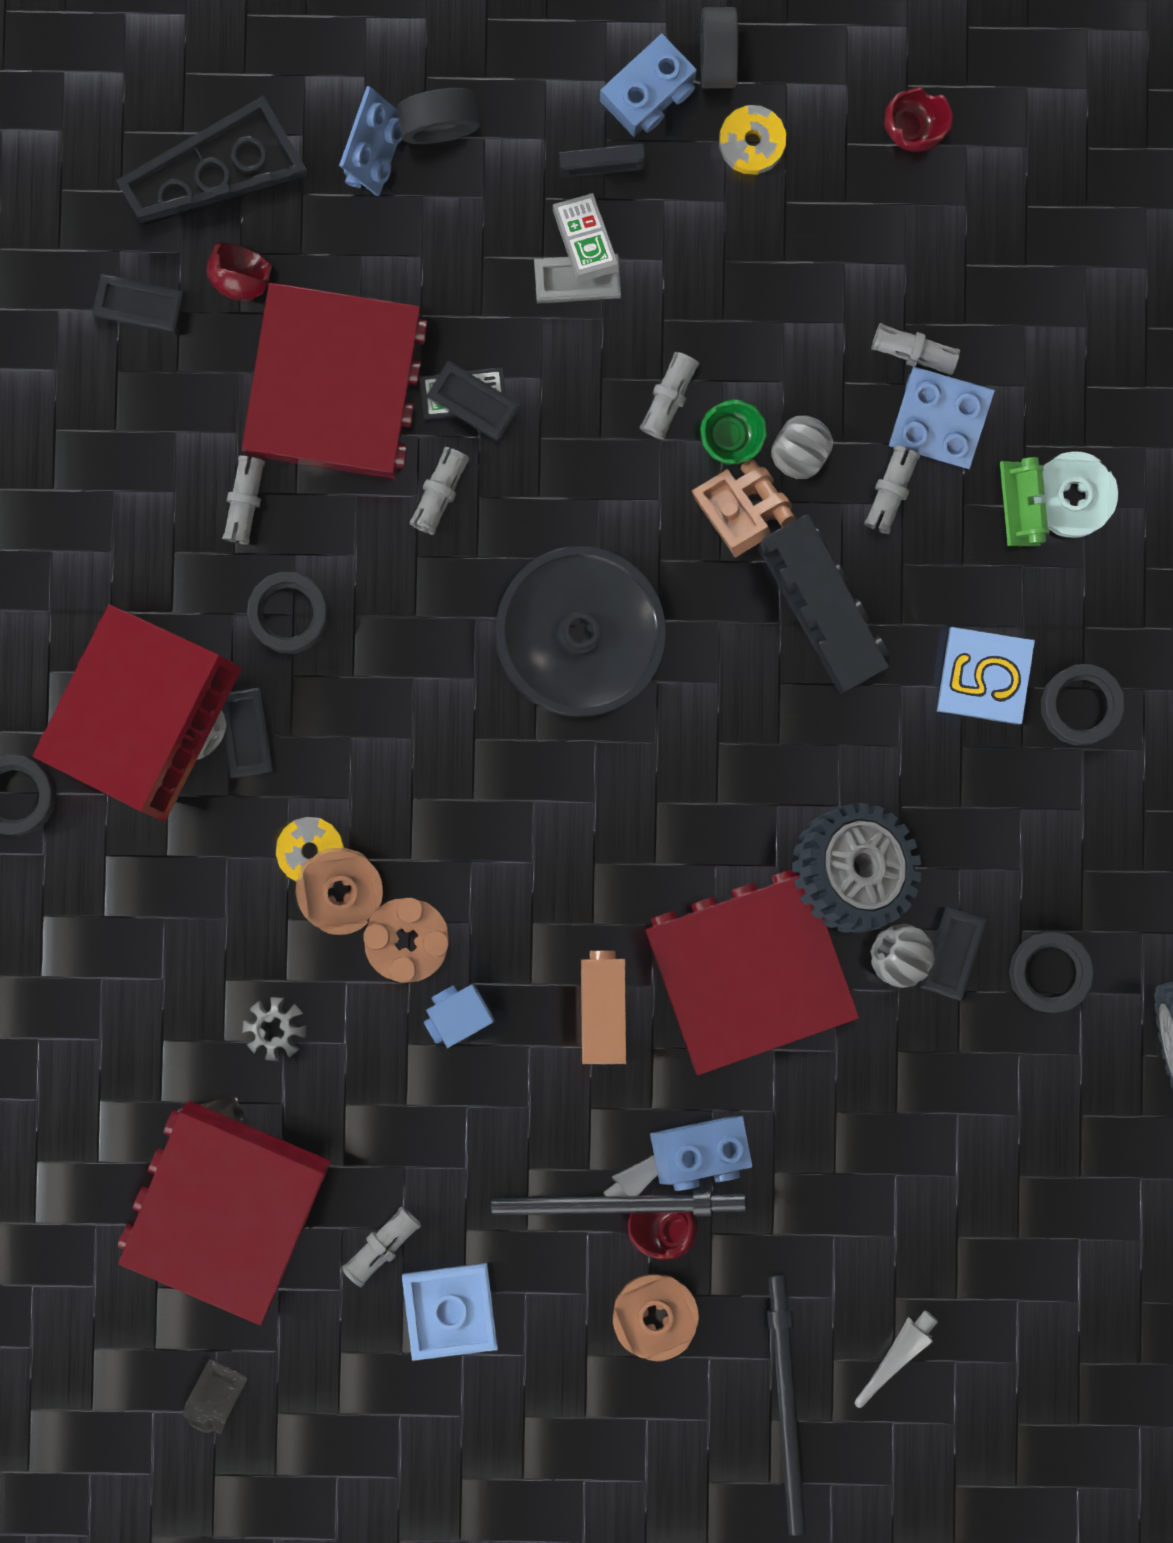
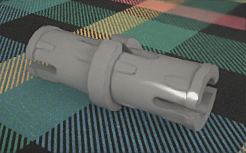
[871,323,960,375]
[640,352,699,440]
[864,446,920,534]
[409,447,469,535]
[222,456,265,544]
[342,1207,421,1287]

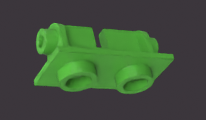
[1000,457,1050,546]

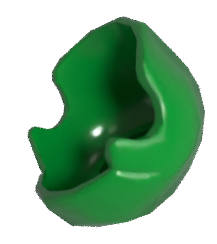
[700,399,767,465]

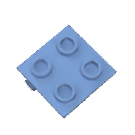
[339,86,402,196]
[889,366,995,469]

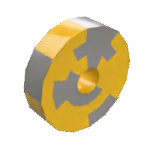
[719,105,786,175]
[276,817,344,882]

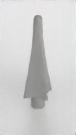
[603,1155,658,1196]
[855,1311,938,1408]

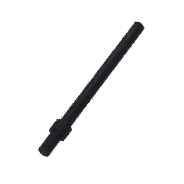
[491,1190,748,1217]
[767,1275,806,1535]

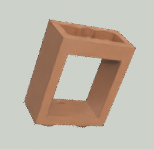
[581,951,626,1064]

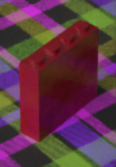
[242,283,428,479]
[32,604,242,823]
[645,869,859,1076]
[117,1100,331,1326]

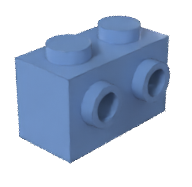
[600,33,696,137]
[650,1116,752,1191]

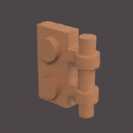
[692,459,796,557]

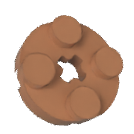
[296,848,383,935]
[364,898,449,983]
[613,1273,699,1361]

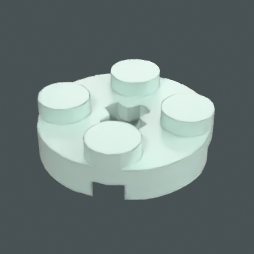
[1033,452,1118,538]

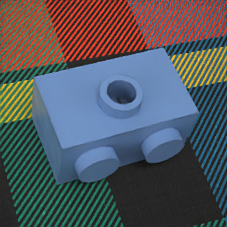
[424,984,495,1048]

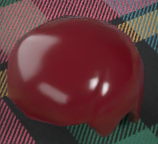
[884,87,953,152]
[207,242,272,301]
[627,1194,698,1260]

